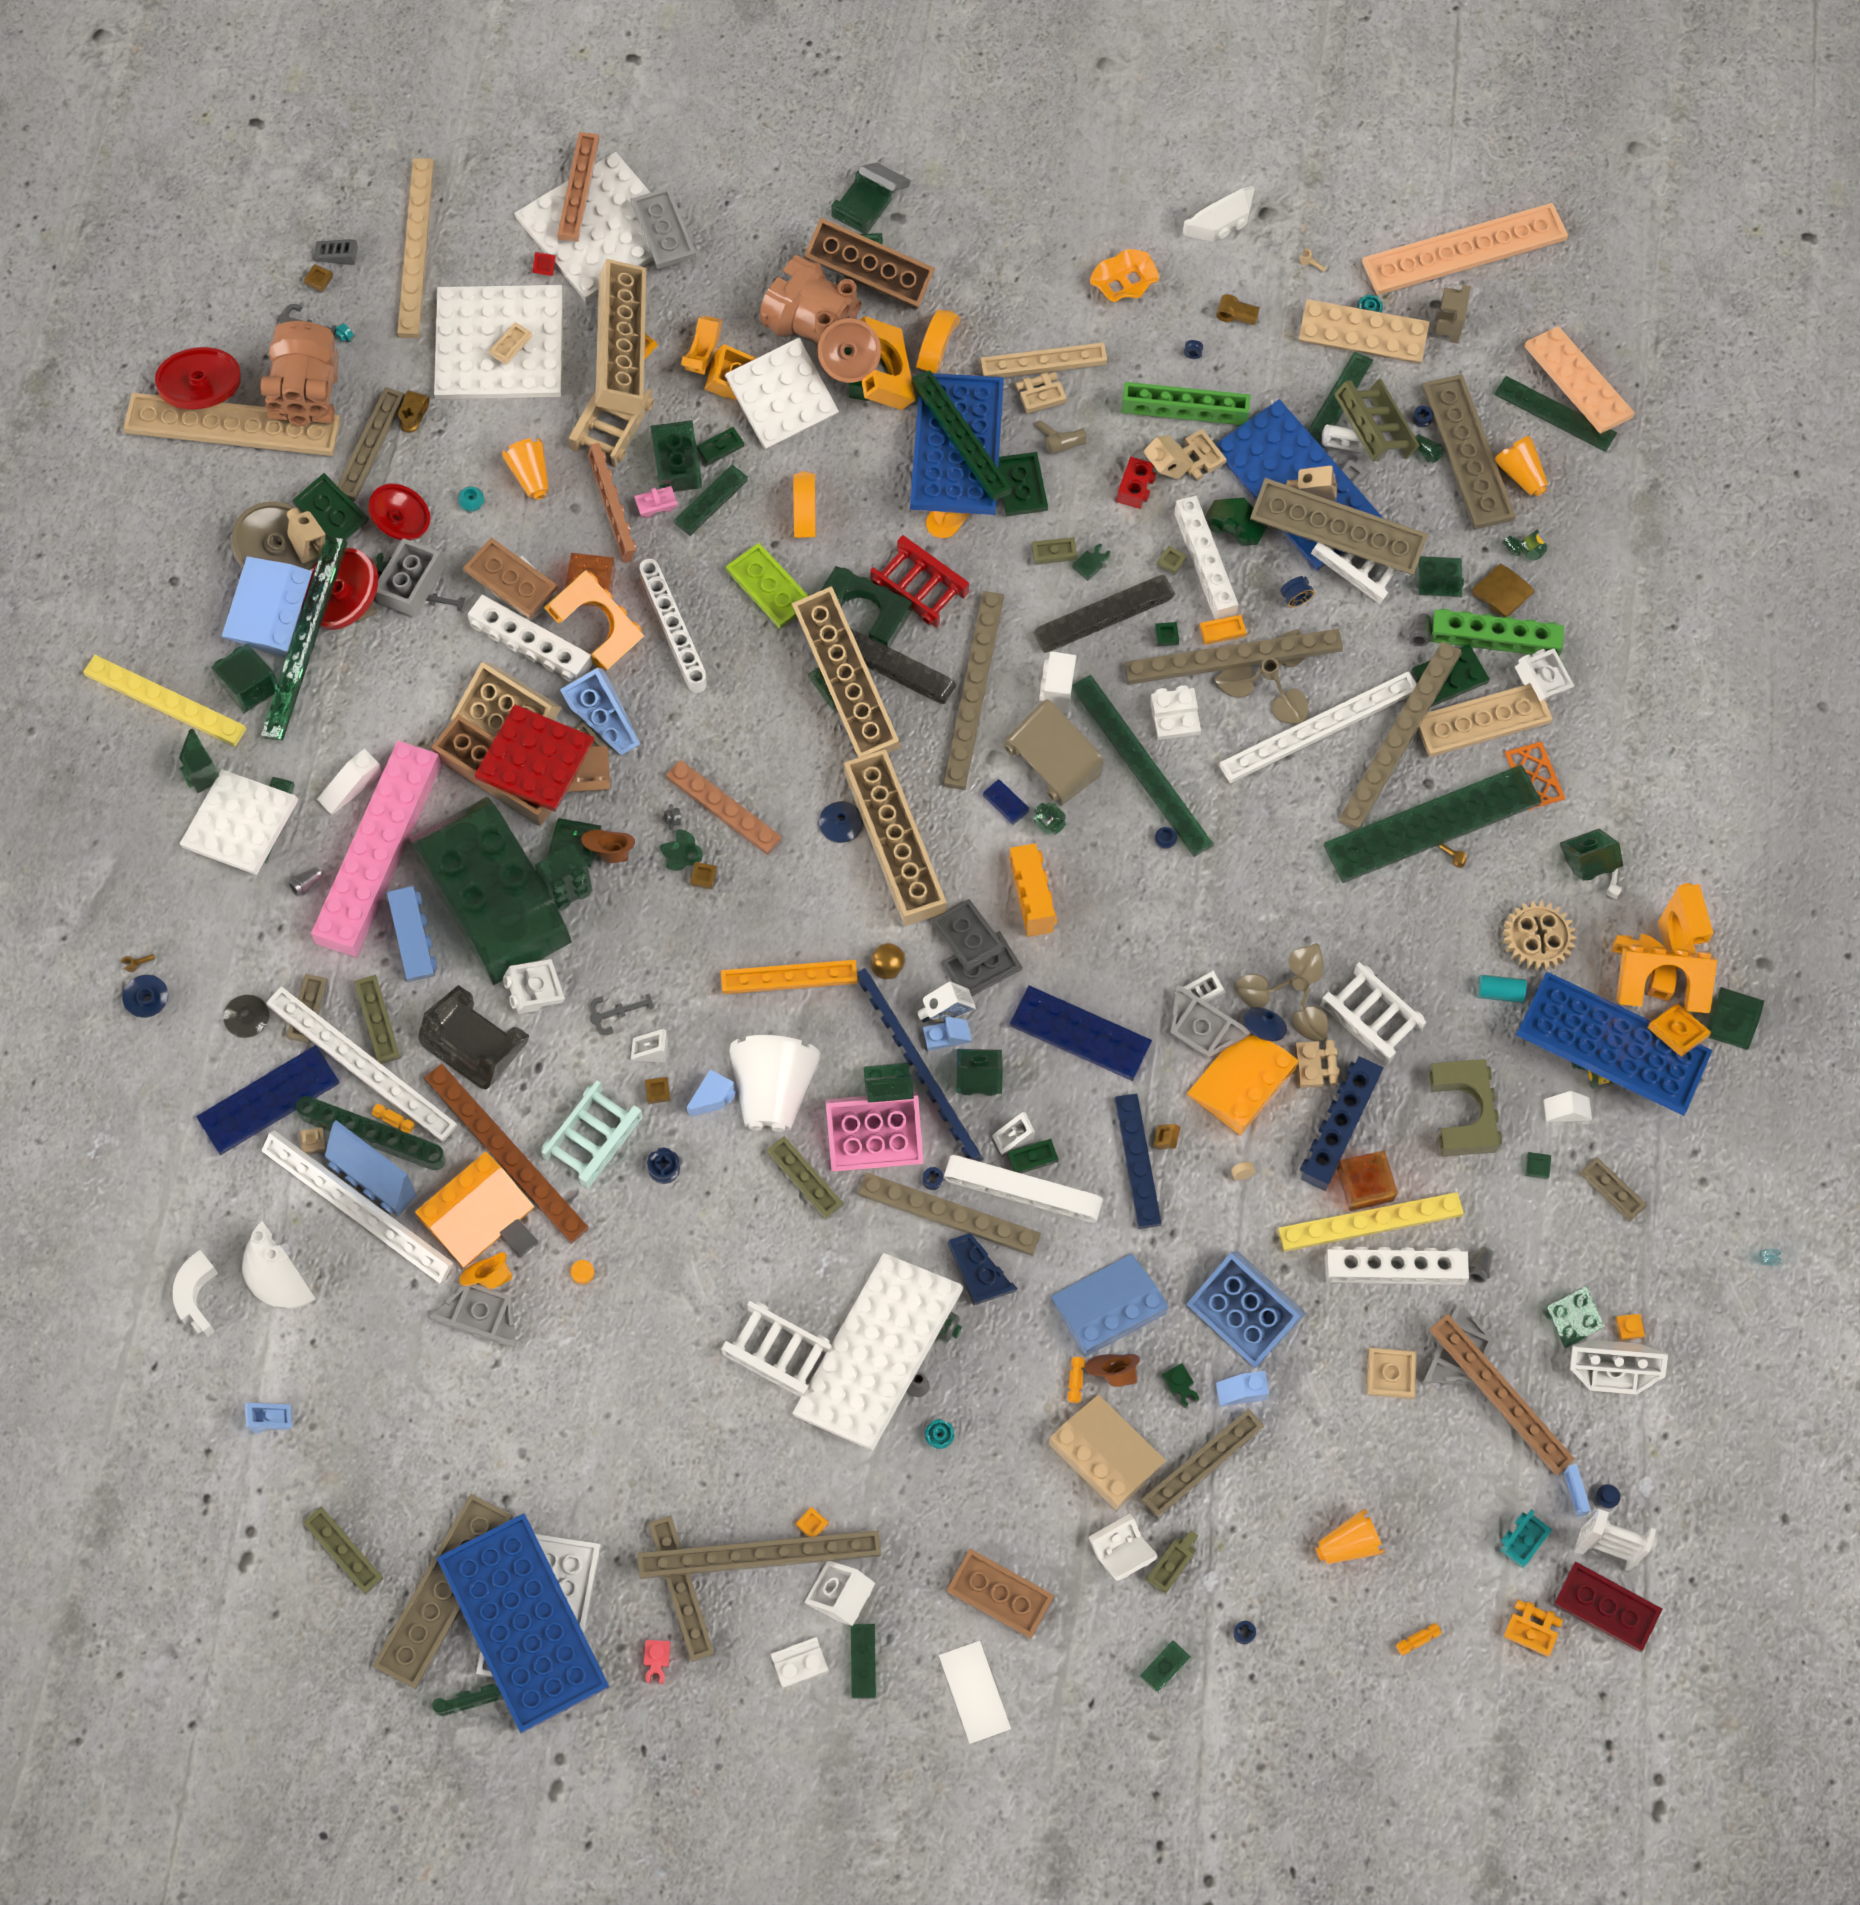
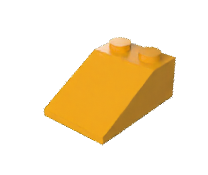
[705,344,757,400]

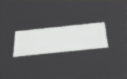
[939,1641,1011,1744]

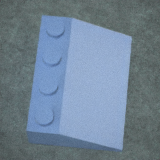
[222,556,312,658]

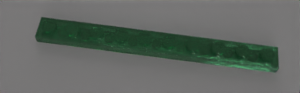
[261,537,348,741]
[1072,674,1213,857]

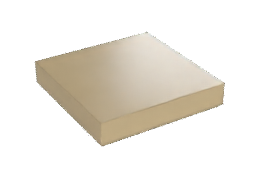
[1367,1348,1416,1399]

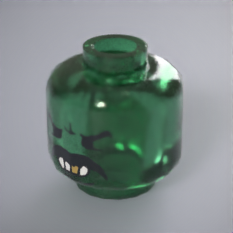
[1033,802,1066,835]

